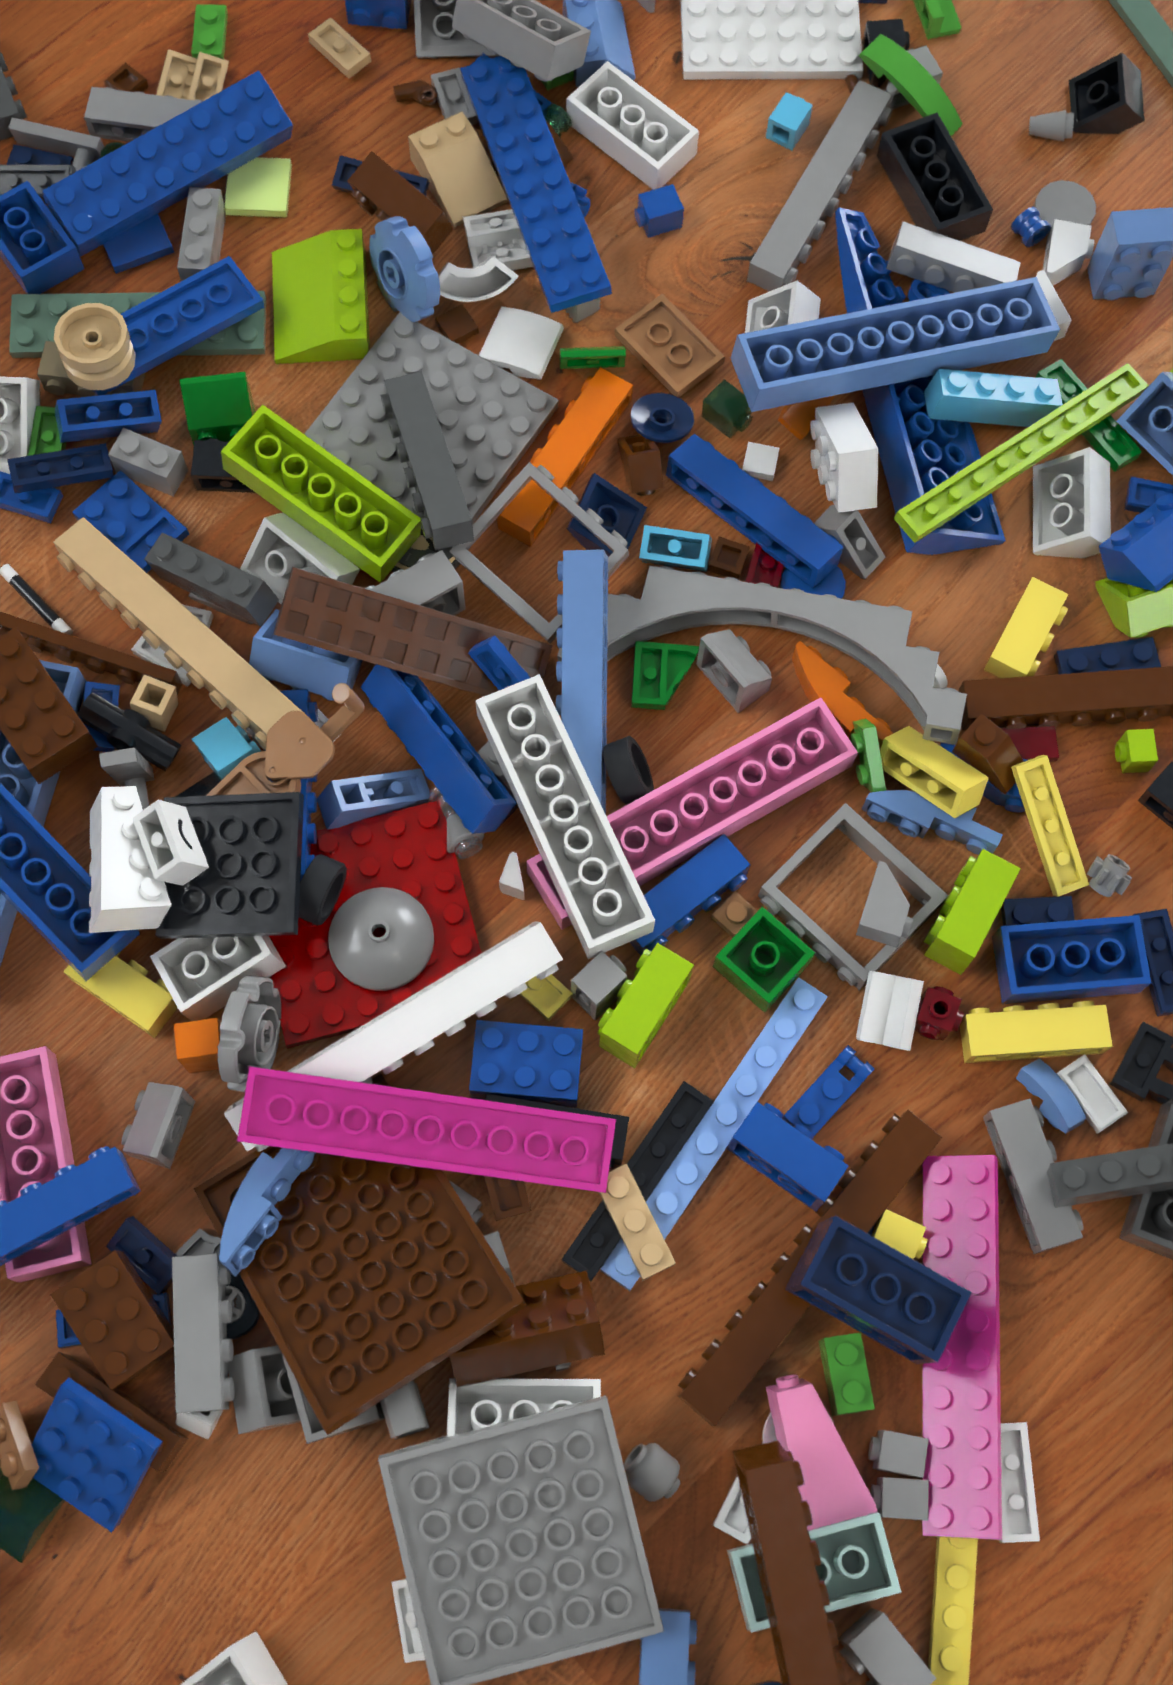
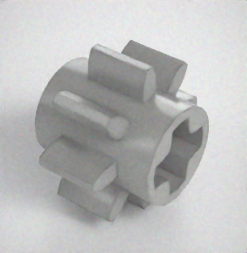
[1087,854,1132,897]

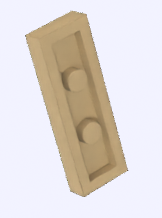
[599,1163,676,1281]

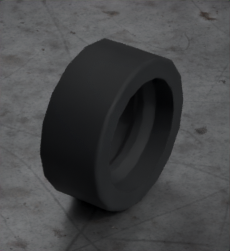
[603,736,654,805]
[299,854,347,926]

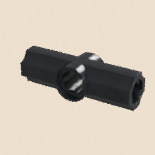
[77,692,182,772]

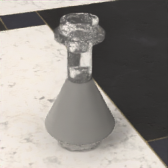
[429,786,484,859]

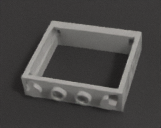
[449,462,630,644]
[758,803,948,990]

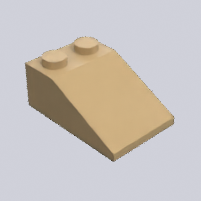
[408,111,508,227]

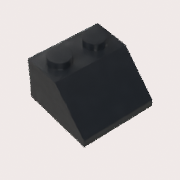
[1069,53,1145,134]

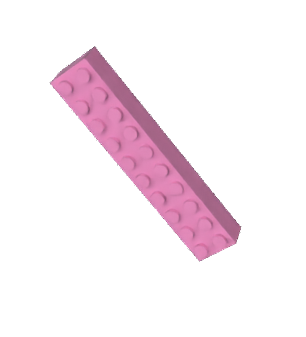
[526,697,858,930]

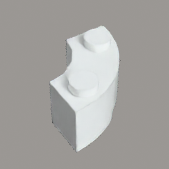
[438,256,518,302]

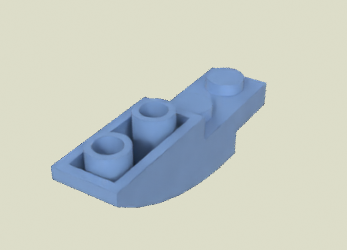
[861,790,1003,855]
[219,1148,316,1277]

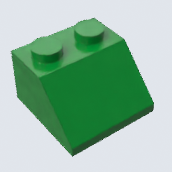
[180,372,255,444]

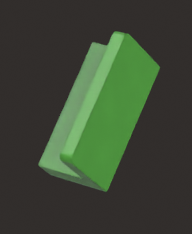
[913,0,961,39]

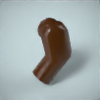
[393,80,437,106]

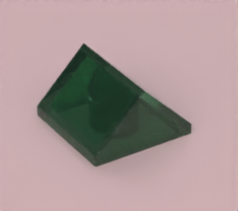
[0,1459,65,1563]

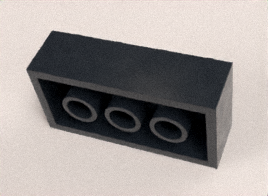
[877,113,993,241]

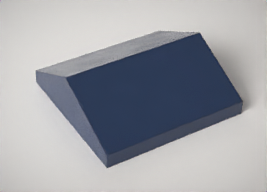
[567,473,647,557]

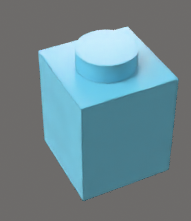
[766,92,813,151]

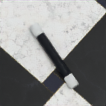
[0,564,73,635]

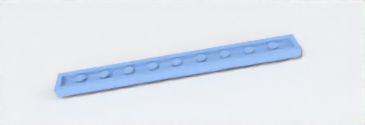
[600,977,828,1291]

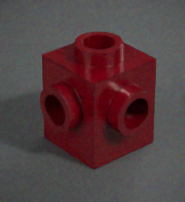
[914,986,964,1041]

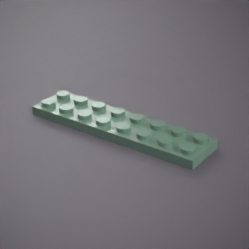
[9,291,266,358]

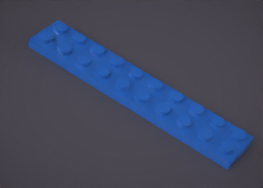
[460,56,612,313]

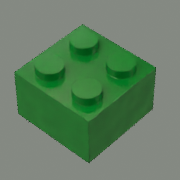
[712,906,815,1013]

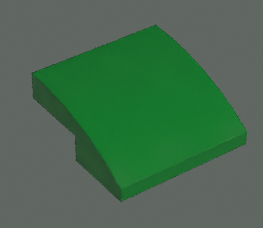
[559,346,626,369]

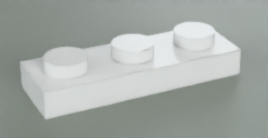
[999,1422,1040,1543]

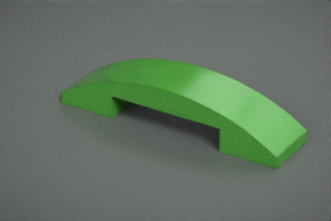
[859,34,963,136]

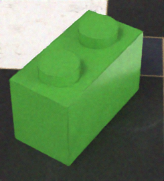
[818,1332,875,1416]

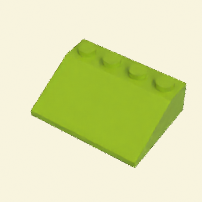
[272,229,370,364]

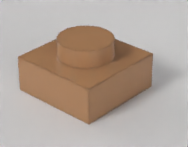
[711,891,757,938]

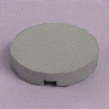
[1034,180,1096,234]

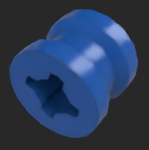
[1011,207,1051,248]

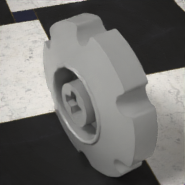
[218,975,281,1092]

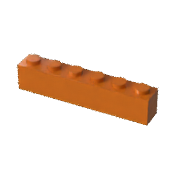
[497,367,633,547]

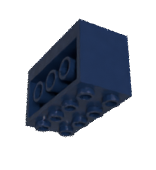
[785,1216,972,1364]

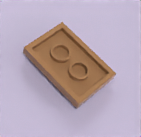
[615,294,725,397]

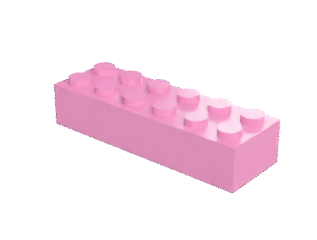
[0,1046,92,1283]

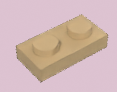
[308,17,371,78]

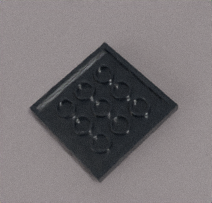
[156,792,304,939]

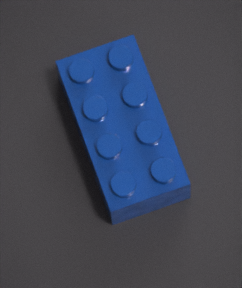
[992,915,1151,1004]

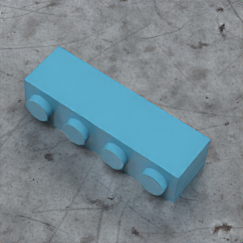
[924,369,1063,427]

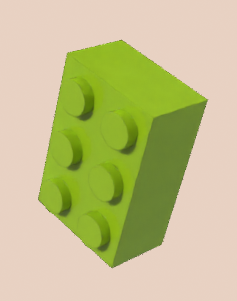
[924,849,1021,975]
[597,942,694,1069]

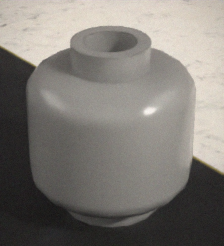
[624,1443,680,1502]

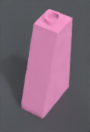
[766,1375,877,1531]

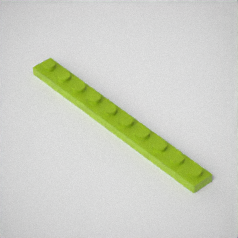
[893,363,1149,543]

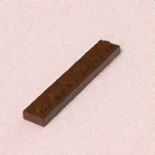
[0,612,182,695]

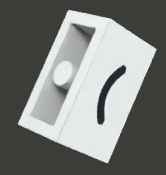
[132,799,209,886]

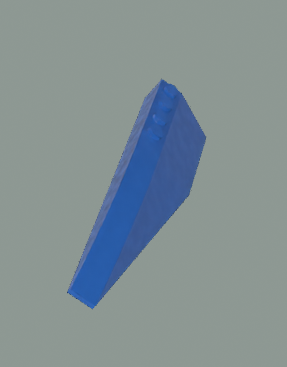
[835,207,1006,555]

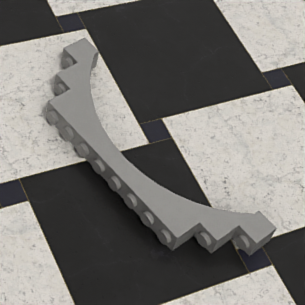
[557,565,967,745]

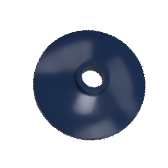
[630,393,694,443]

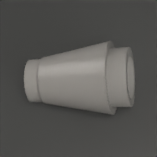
[1029,110,1074,142]

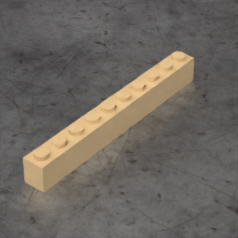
[53,517,303,750]

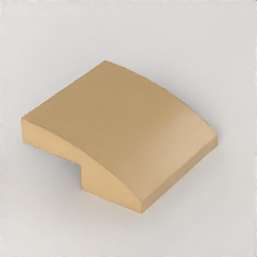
[156,49,229,101]

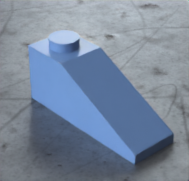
[317,768,432,829]

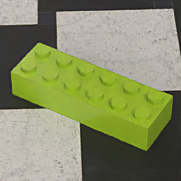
[221,404,421,583]

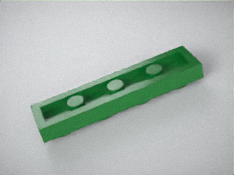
[1036,359,1142,472]

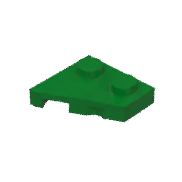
[631,641,699,710]

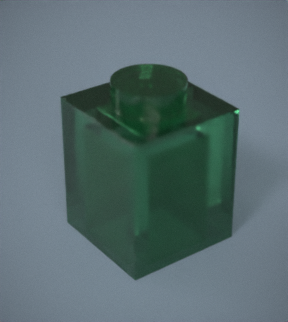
[701,379,753,438]

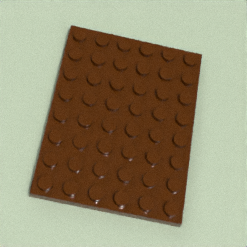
[194,1074,527,1435]

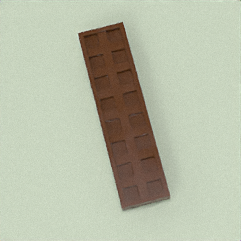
[273,567,553,696]

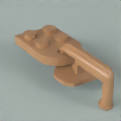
[206,683,365,796]

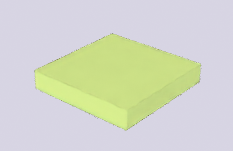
[224,157,292,217]

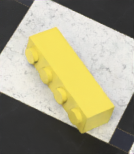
[960,1001,1113,1063]

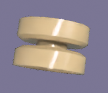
[54,303,135,390]

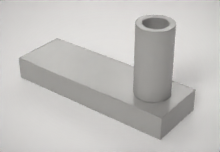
[8,117,108,171]
[99,748,155,810]

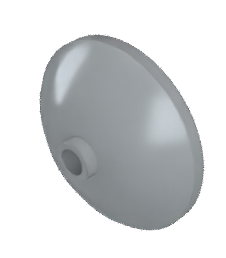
[328,887,434,991]

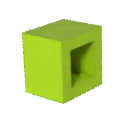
[1115,729,1158,773]

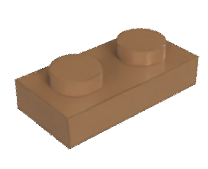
[0,1401,39,1490]

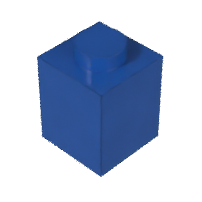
[634,184,684,238]

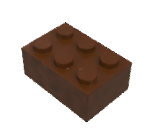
[348,151,453,255]
[50,1250,174,1390]

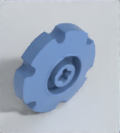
[369,216,440,322]

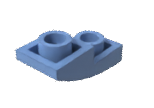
[1016,1058,1086,1134]

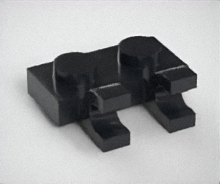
[1110,1022,1173,1105]

